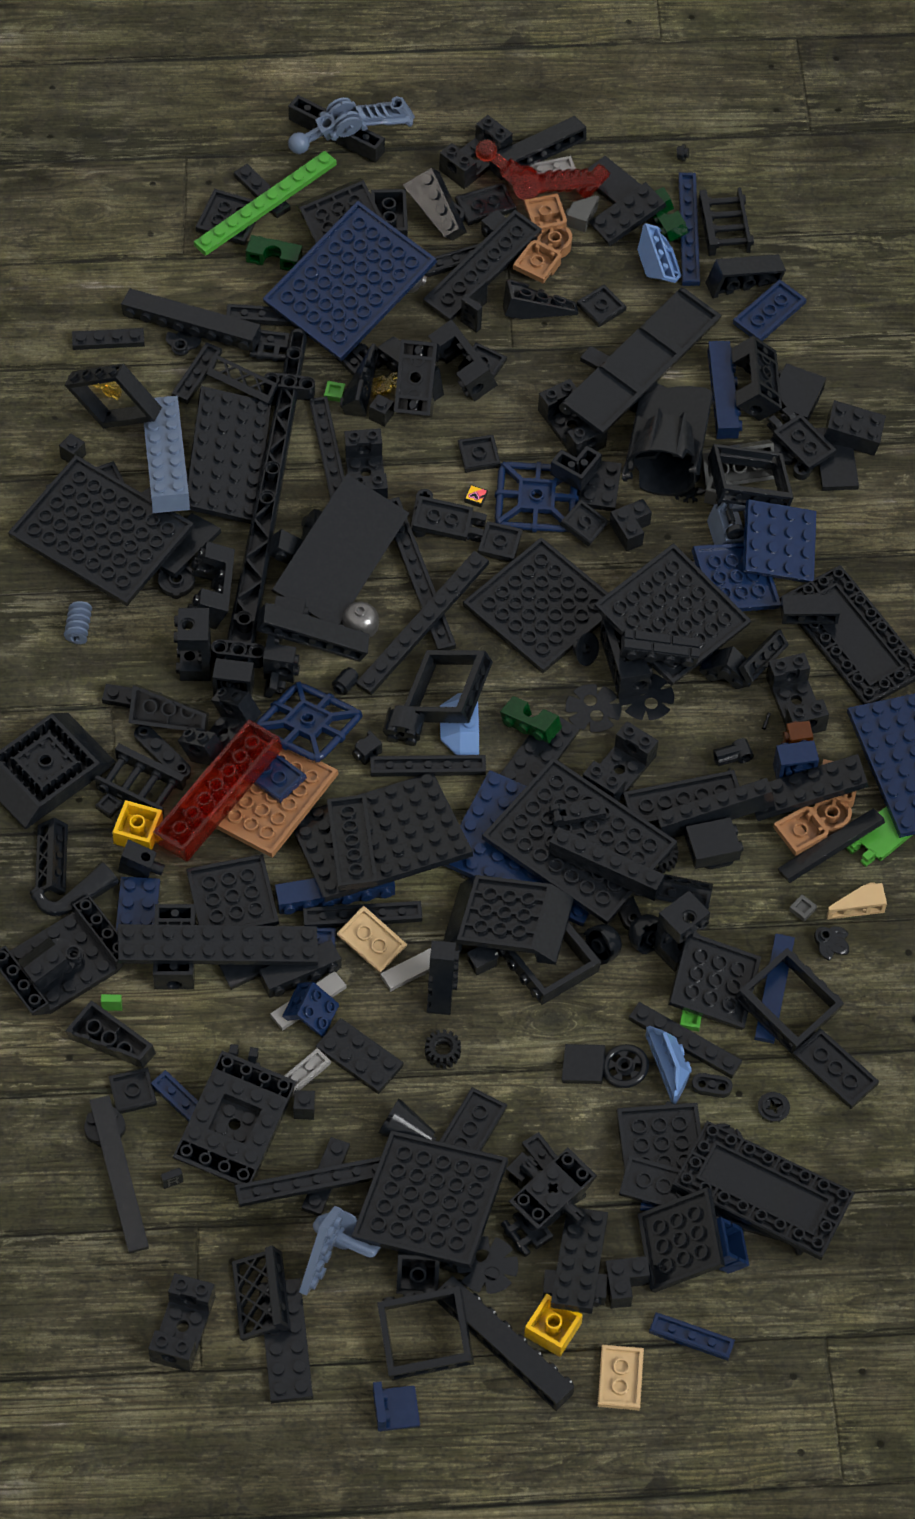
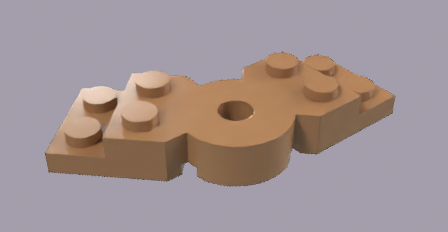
[513,193,572,284]
[773,759,856,856]

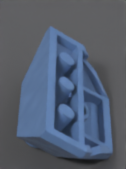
[637,223,682,283]
[440,693,479,755]
[645,1026,692,1104]

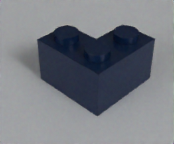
[773,740,819,779]

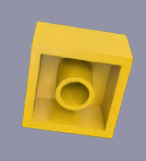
[112,800,163,850]
[524,1294,583,1357]

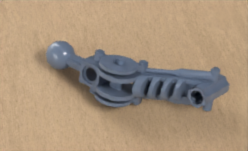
[288,96,415,154]

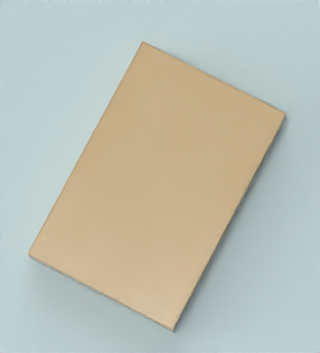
[337,905,407,973]
[597,1345,644,1410]

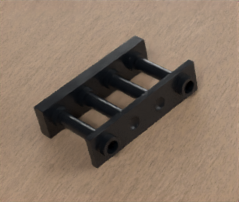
[698,187,754,256]
[95,743,186,819]

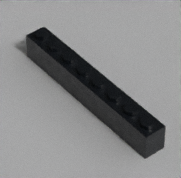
[121,288,262,352]
[435,1276,574,1411]

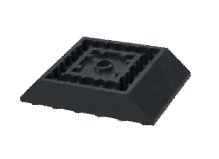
[0,713,116,830]
[173,1050,297,1185]

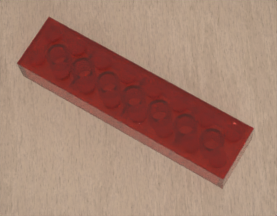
[153,720,283,862]

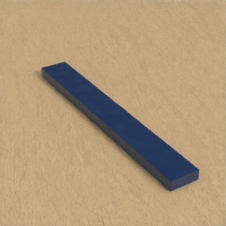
[678,173,700,286]

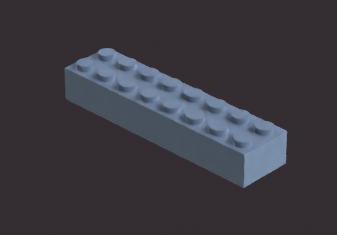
[144,396,190,513]

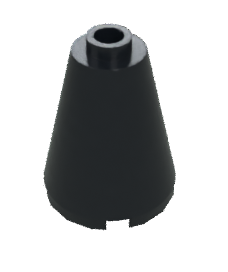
[378,1098,437,1140]

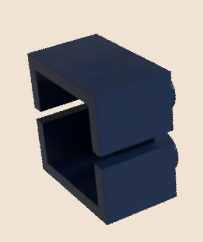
[717,1217,750,1274]

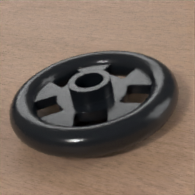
[603,1044,649,1088]

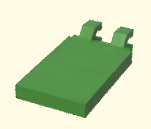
[846,807,912,867]

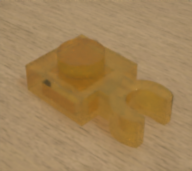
[371,372,398,398]
[93,382,121,400]

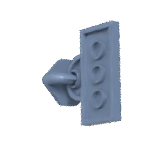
[299,1206,381,1296]

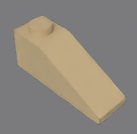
[826,883,887,920]

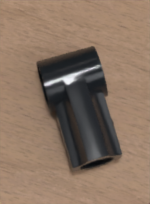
[713,738,754,766]

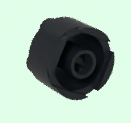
[383,705,425,746]

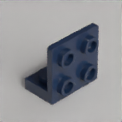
[282,982,339,1037]
[373,1381,420,1432]

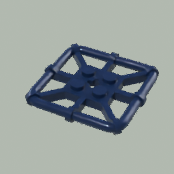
[494,461,579,533]
[253,681,362,763]

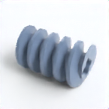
[64,601,92,644]

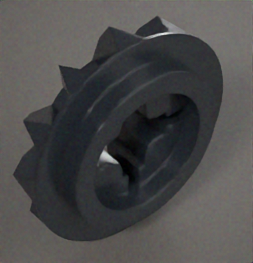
[758,1092,790,1123]

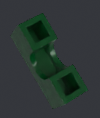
[652,187,689,242]
[246,235,303,271]
[500,696,562,743]

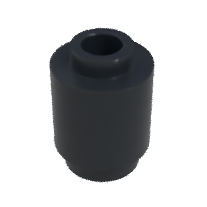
[332,667,359,695]

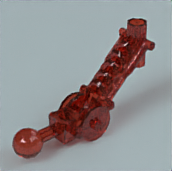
[475,140,610,200]

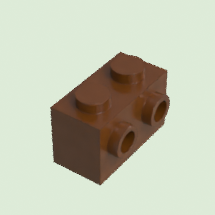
[781,721,813,744]

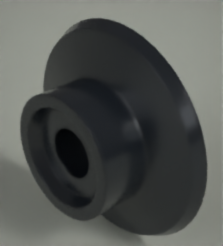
[573,632,599,666]

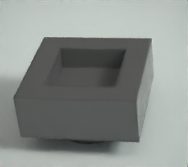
[789,895,817,922]

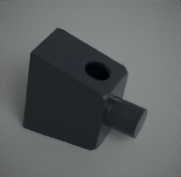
[118,840,165,878]

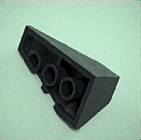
[503,279,578,319]
[340,344,379,417]

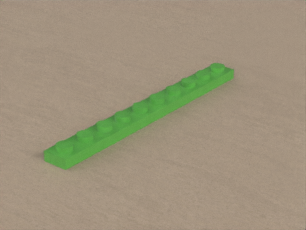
[194,151,337,256]

